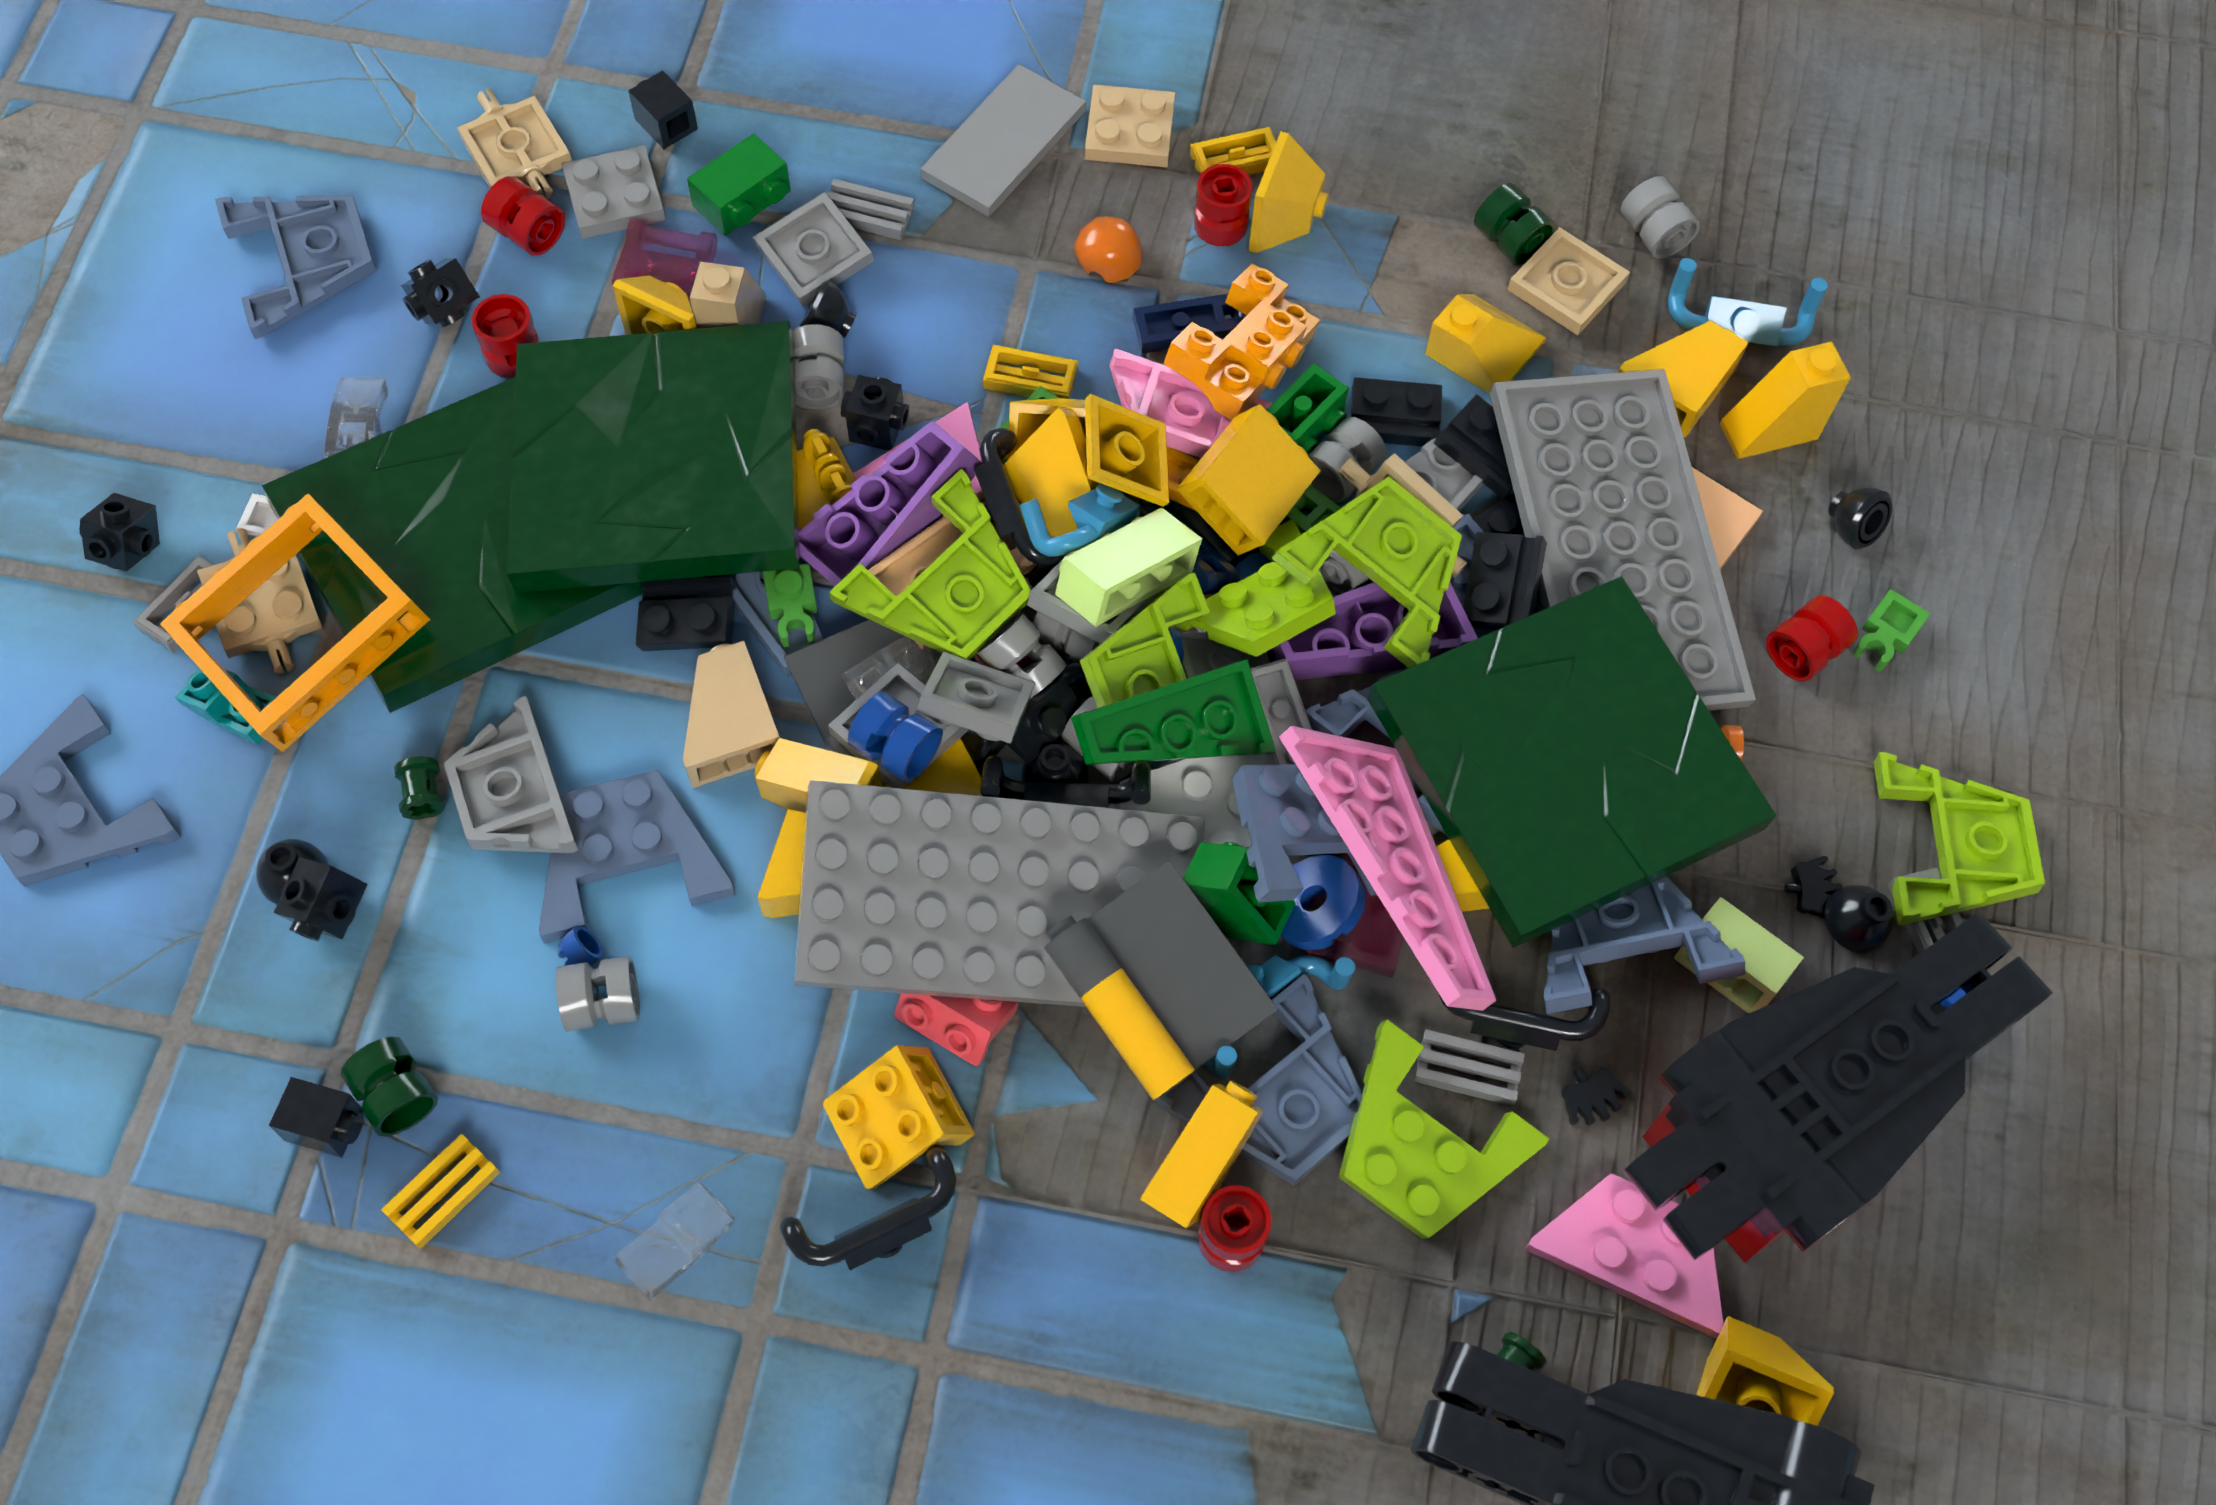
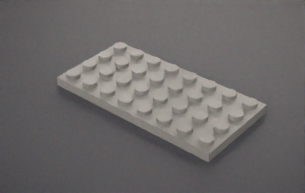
[1489,369,1756,711]
[794,780,1205,1007]

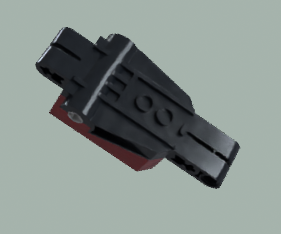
[1624,912,2053,1263]
[1411,1341,1875,1505]

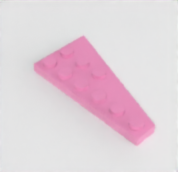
[1279,726,1497,1011]

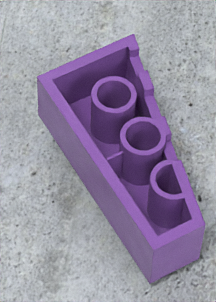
[799,421,983,586]
[1267,582,1477,680]

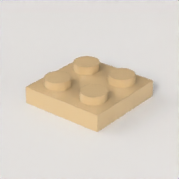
[1085,84,1175,167]
[1507,227,1630,335]

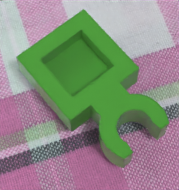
[763,564,818,647]
[1853,589,1931,672]

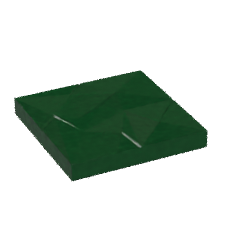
[506,321,800,593]
[262,376,643,713]
[1367,576,1777,948]

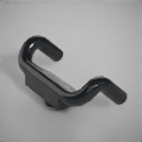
[973,428,1064,588]
[972,662,1093,799]
[980,755,1151,808]
[1437,988,1610,1051]
[780,1146,957,1270]

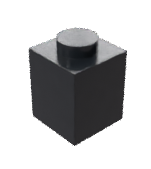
[628,70,698,149]
[269,1077,363,1158]

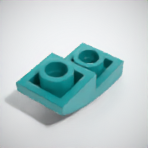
[175,668,276,745]

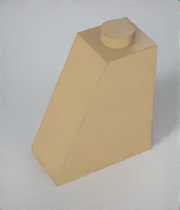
[690,261,766,329]
[683,641,780,789]

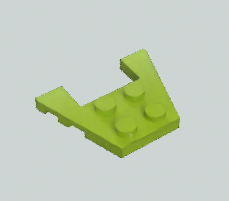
[829,469,1031,660]
[1272,476,1462,668]
[1156,520,1336,657]
[1080,572,1210,708]
[1874,752,2045,925]
[1338,1019,1550,1239]

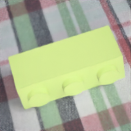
[1055,507,1202,627]

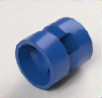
[847,691,943,783]

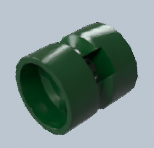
[1473,183,1556,265]
[340,1036,438,1137]

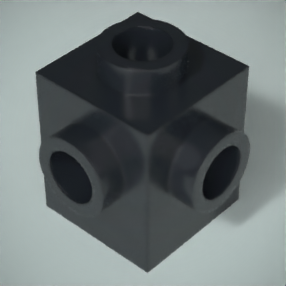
[401,258,480,327]
[841,375,909,451]
[79,493,160,572]
[274,857,368,942]

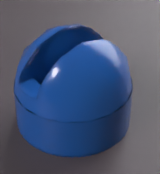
[558,926,604,966]

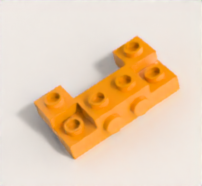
[1163,263,1320,420]

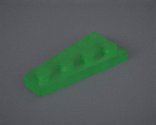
[1071,659,1276,765]

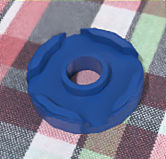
[1281,855,1366,951]

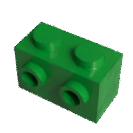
[687,133,791,236]
[1266,363,1349,454]
[1183,842,1296,945]

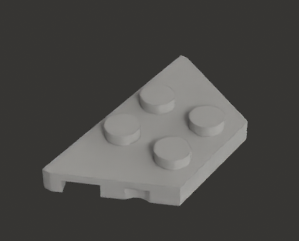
[444,696,579,853]

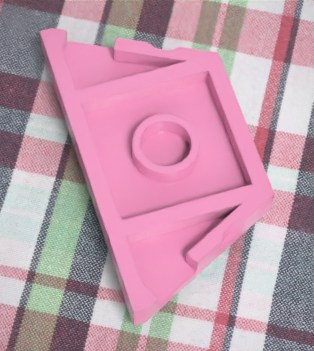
[1109,348,1273,458]
[1525,1173,1724,1339]

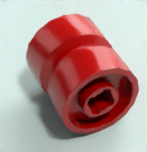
[1194,164,1253,246]
[481,176,565,256]
[471,294,540,378]
[1766,595,1858,682]
[1198,1185,1271,1272]

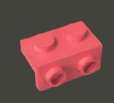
[894,993,1019,1066]

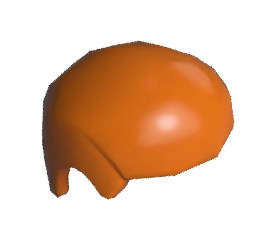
[1074,216,1143,283]

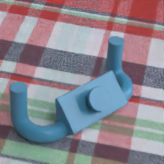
[1668,258,1828,346]
[1019,484,1140,557]
[1204,955,1355,1078]

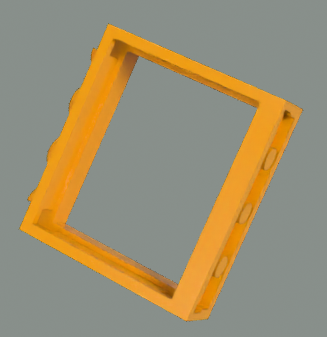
[160,493,431,752]

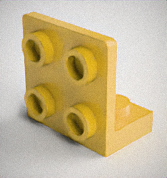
[823,1045,975,1189]

